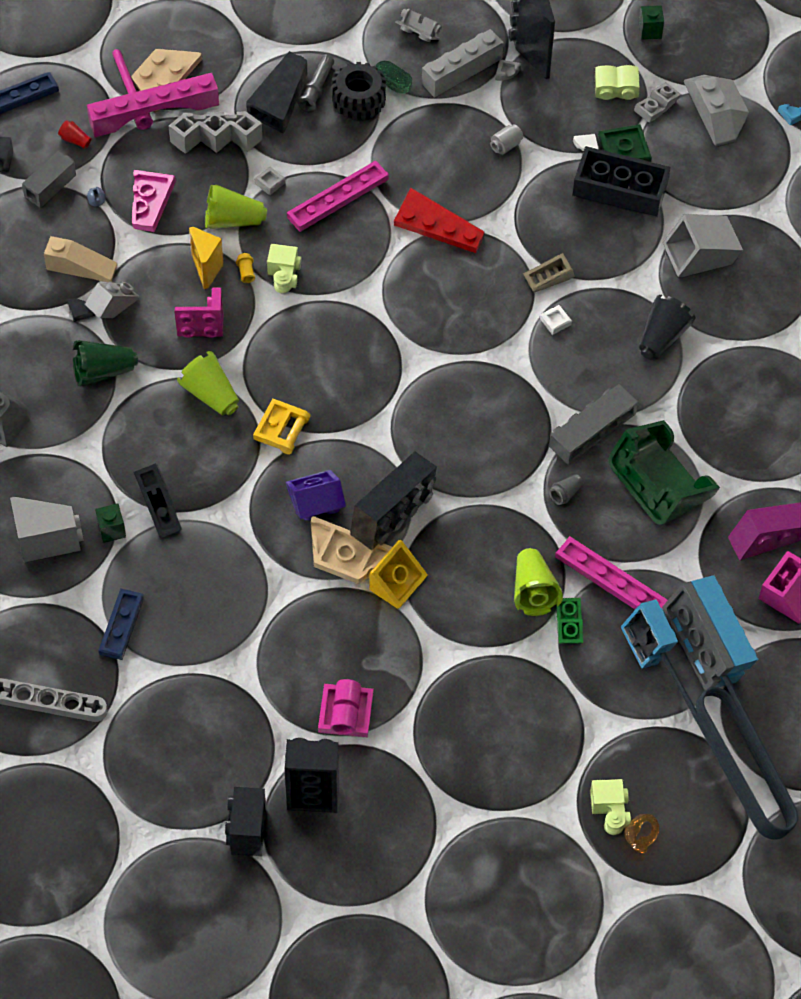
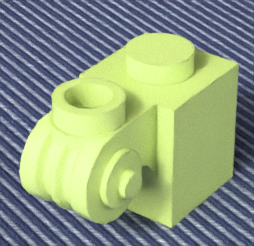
[267,244,301,293]
[590,779,631,835]

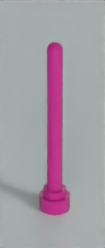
[112,49,153,130]

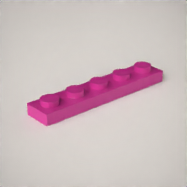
[287,160,389,232]
[555,536,668,609]

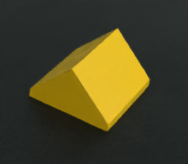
[189,227,223,289]
[369,540,428,608]

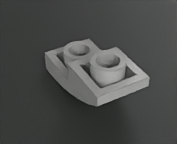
[634,82,681,123]

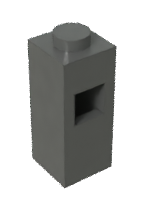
[22,151,76,208]

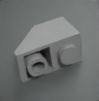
[85,282,139,318]

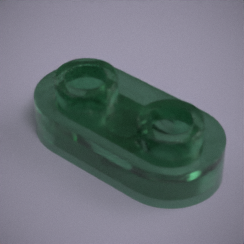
[375,61,412,94]

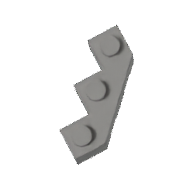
[169,111,262,154]

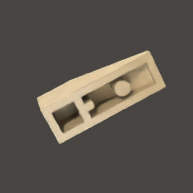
[44,236,118,282]

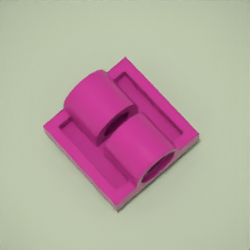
[318,679,373,738]

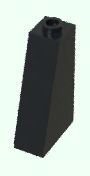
[246,51,308,133]

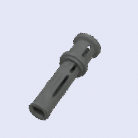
[298,55,335,112]

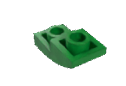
[556,598,583,644]

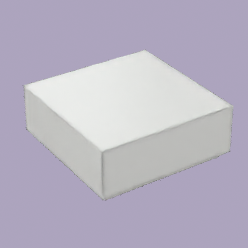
[540,305,572,335]

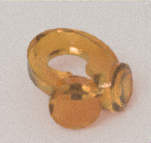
[625,814,659,854]

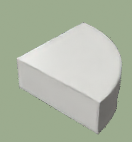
[573,134,598,151]

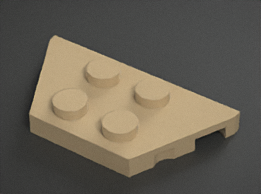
[131,49,202,113]
[311,516,392,584]

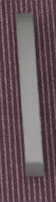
[0,678,108,722]

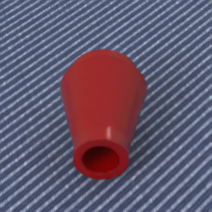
[58,120,92,149]

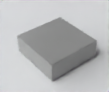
[254,167,286,195]

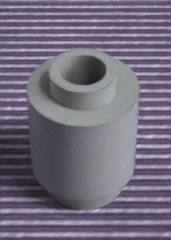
[490,124,523,155]

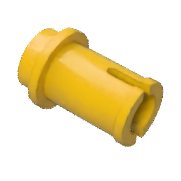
[236,253,255,283]

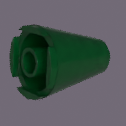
[72,340,138,387]

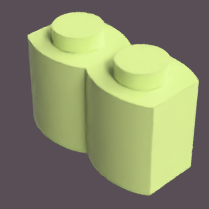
[595,65,639,100]

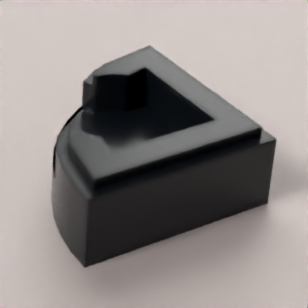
[67,299,96,322]

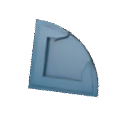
[778,104,801,125]

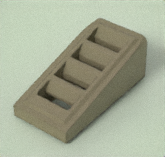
[523,253,575,293]

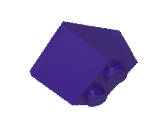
[286,470,346,520]

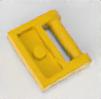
[253,398,311,454]

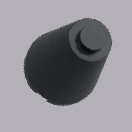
[639,294,696,360]

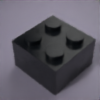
[225,787,266,856]

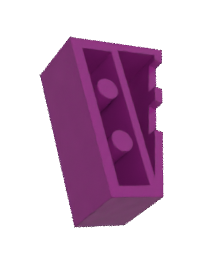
[728,502,801,560]

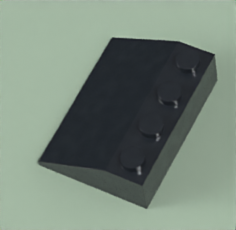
[508,0,555,79]

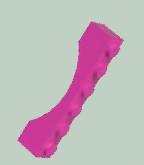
[87,73,219,137]

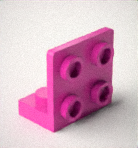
[174,288,224,338]

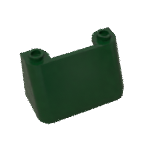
[608,420,720,525]

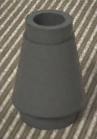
[549,474,584,505]

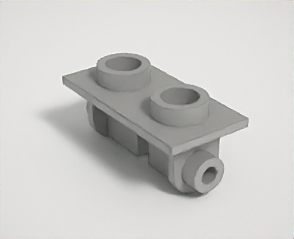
[395,9,441,42]

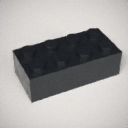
[572,146,671,217]
[350,451,437,550]
[284,737,339,813]

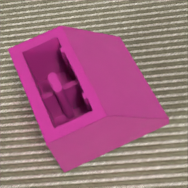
[758,551,801,624]

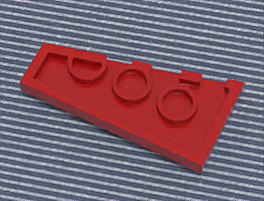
[394,188,485,253]

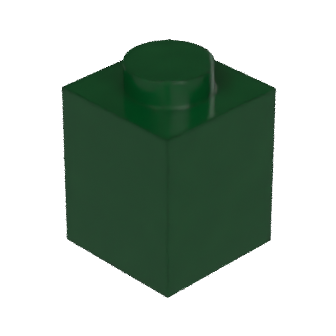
[639,6,664,39]
[95,503,126,543]

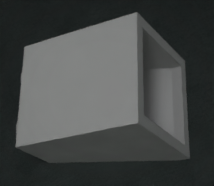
[662,214,743,277]
[10,497,84,562]

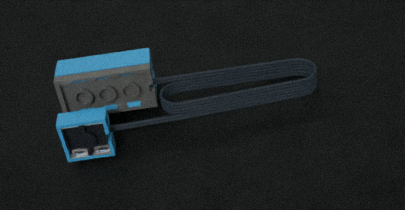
[621,575,798,840]

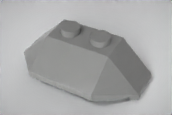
[684,75,749,147]

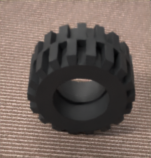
[332,62,386,120]

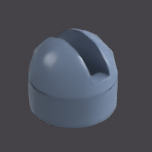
[87,187,105,206]

